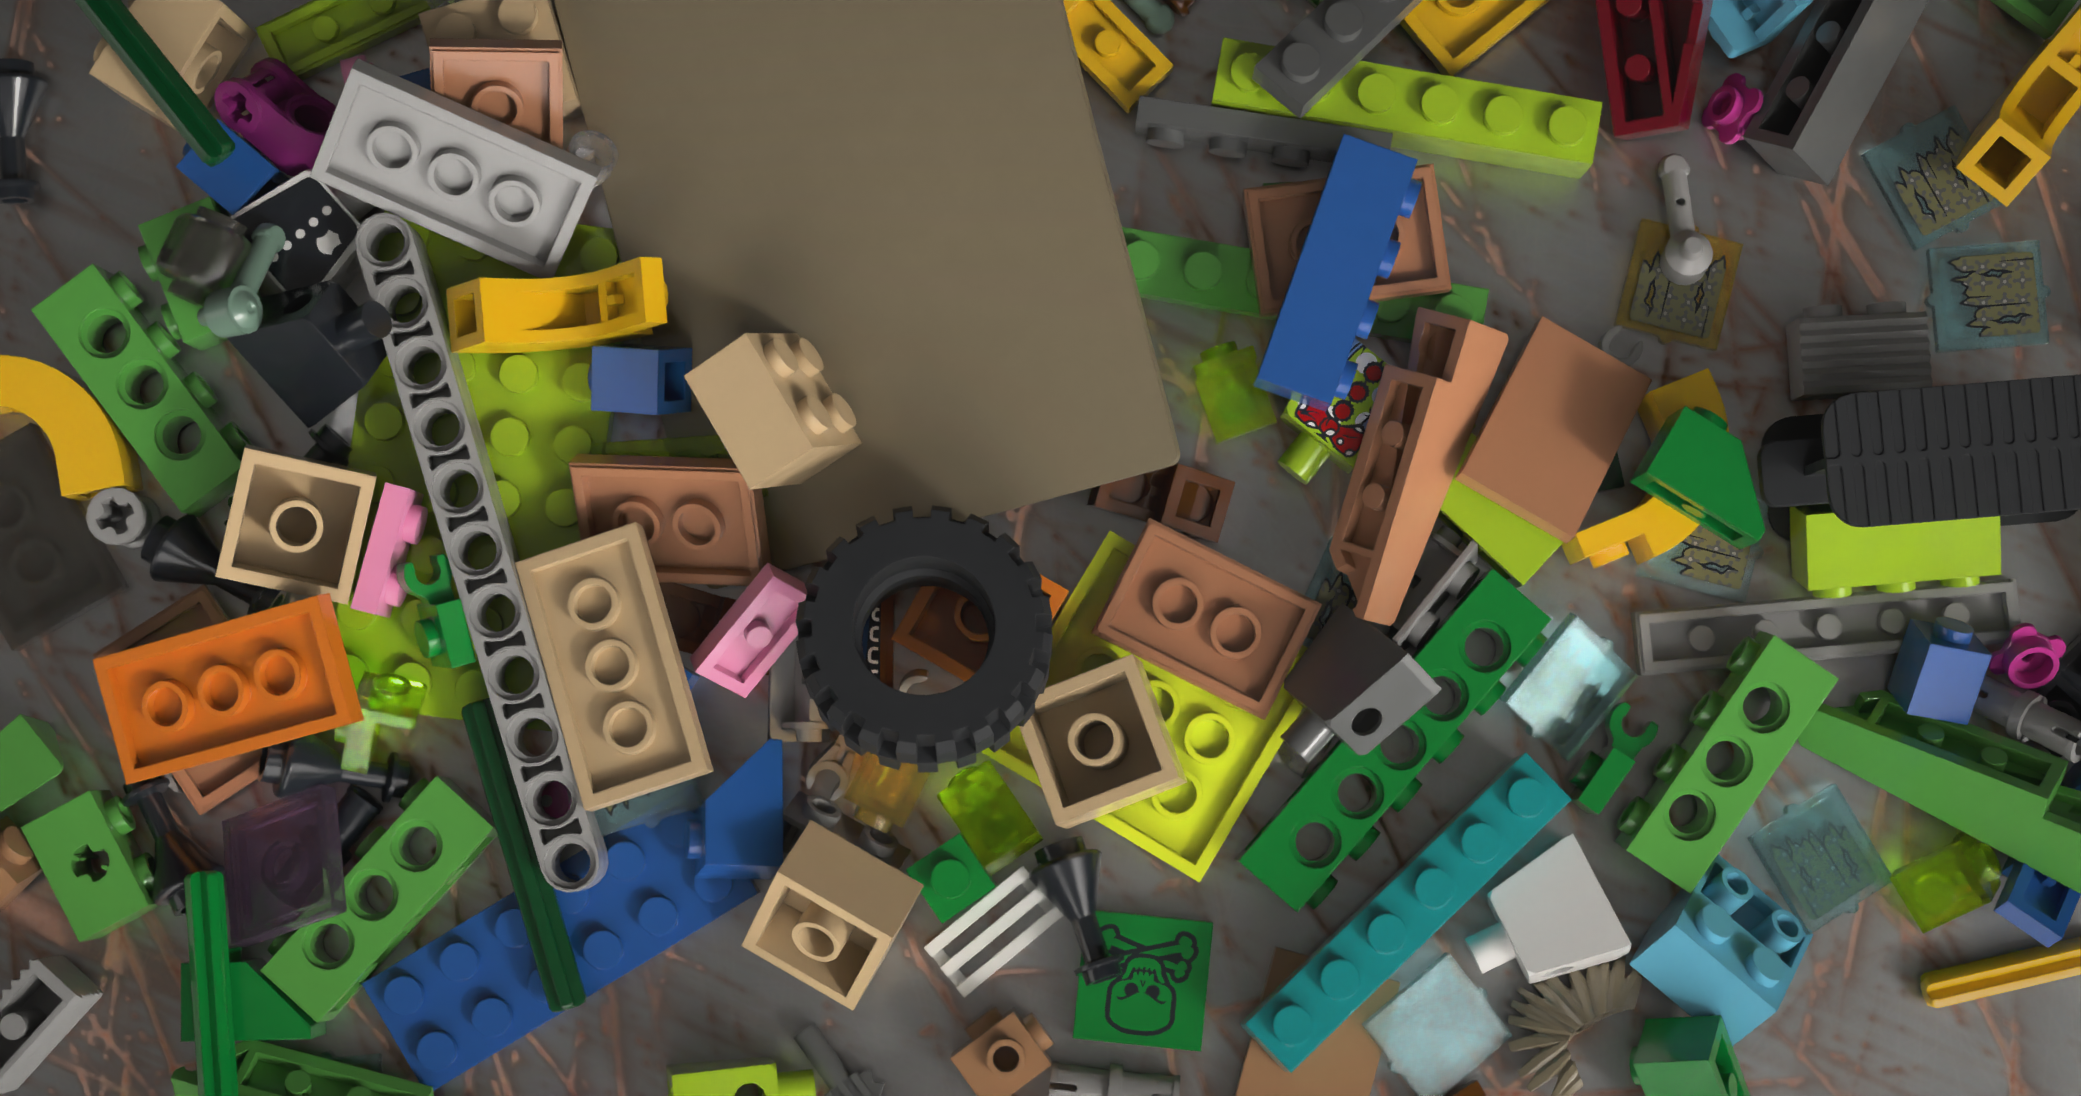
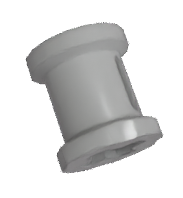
[86,487,162,549]

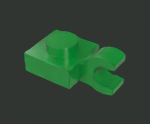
[396,554,476,669]
[1568,702,1659,815]

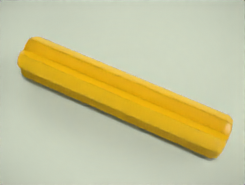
[1920,936,2081,1008]

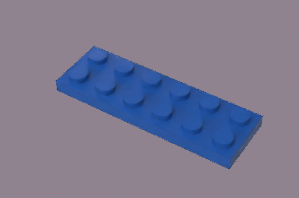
[362,783,760,1091]

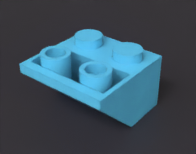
[1629,854,1814,1046]

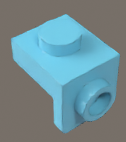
[1708,0,1813,58]

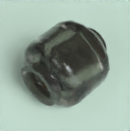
[155,206,252,308]

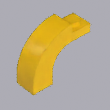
[1955,4,2081,207]
[446,257,668,353]
[0,355,144,502]
[1561,368,1729,569]

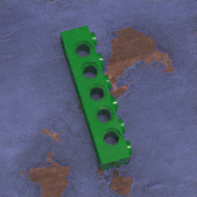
[1235,568,1552,913]

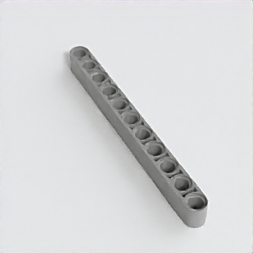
[355,213,609,893]

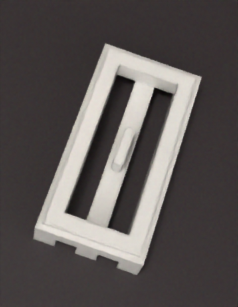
[924,865,1064,998]

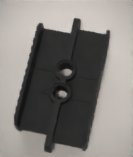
[1757,374,2081,542]

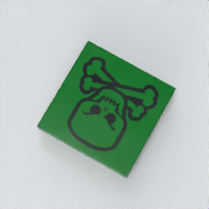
[1073,910,1213,1052]

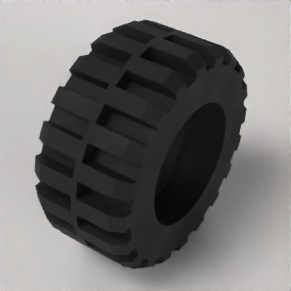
[796,505,1053,773]

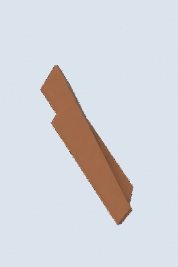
[1329,307,1508,626]

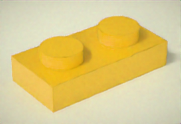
[1063,0,1174,114]

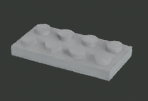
[309,58,602,278]

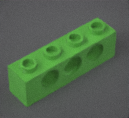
[31,263,253,518]
[1615,631,1839,894]
[260,776,497,1023]

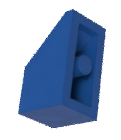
[684,739,783,880]

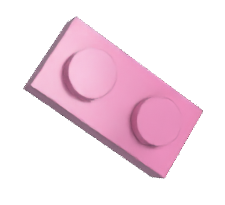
[350,482,428,618]
[690,563,807,698]

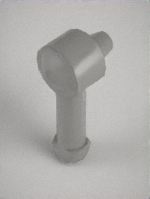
[1657,153,1713,286]

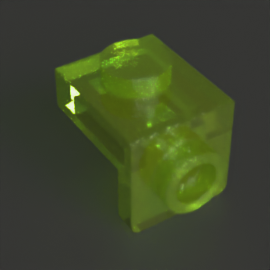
[1190,341,1277,445]
[334,671,427,774]
[937,760,1044,876]
[1890,831,2002,934]

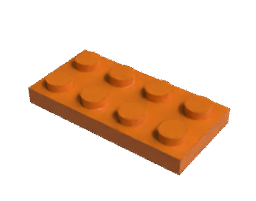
[92,593,364,785]

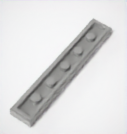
[1631,578,2021,676]

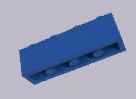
[1253,134,1422,412]

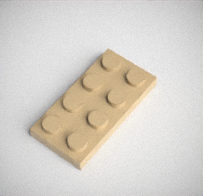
[515,522,714,812]

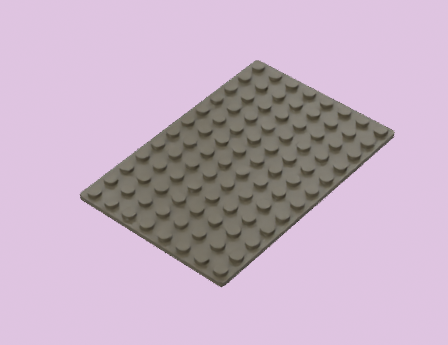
[554,0,1181,589]

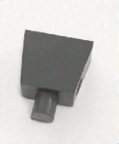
[1280,603,1442,763]

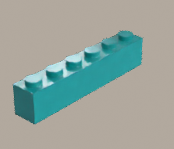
[1240,752,1572,1073]

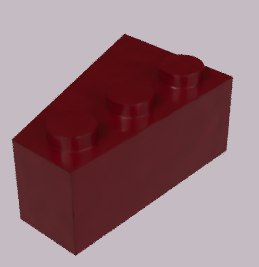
[1595,0,1713,140]

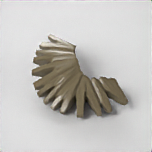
[1508,956,1643,1096]

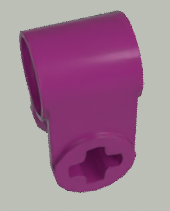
[214,57,336,177]

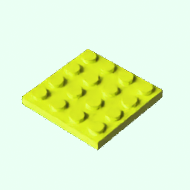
[981,531,1308,883]

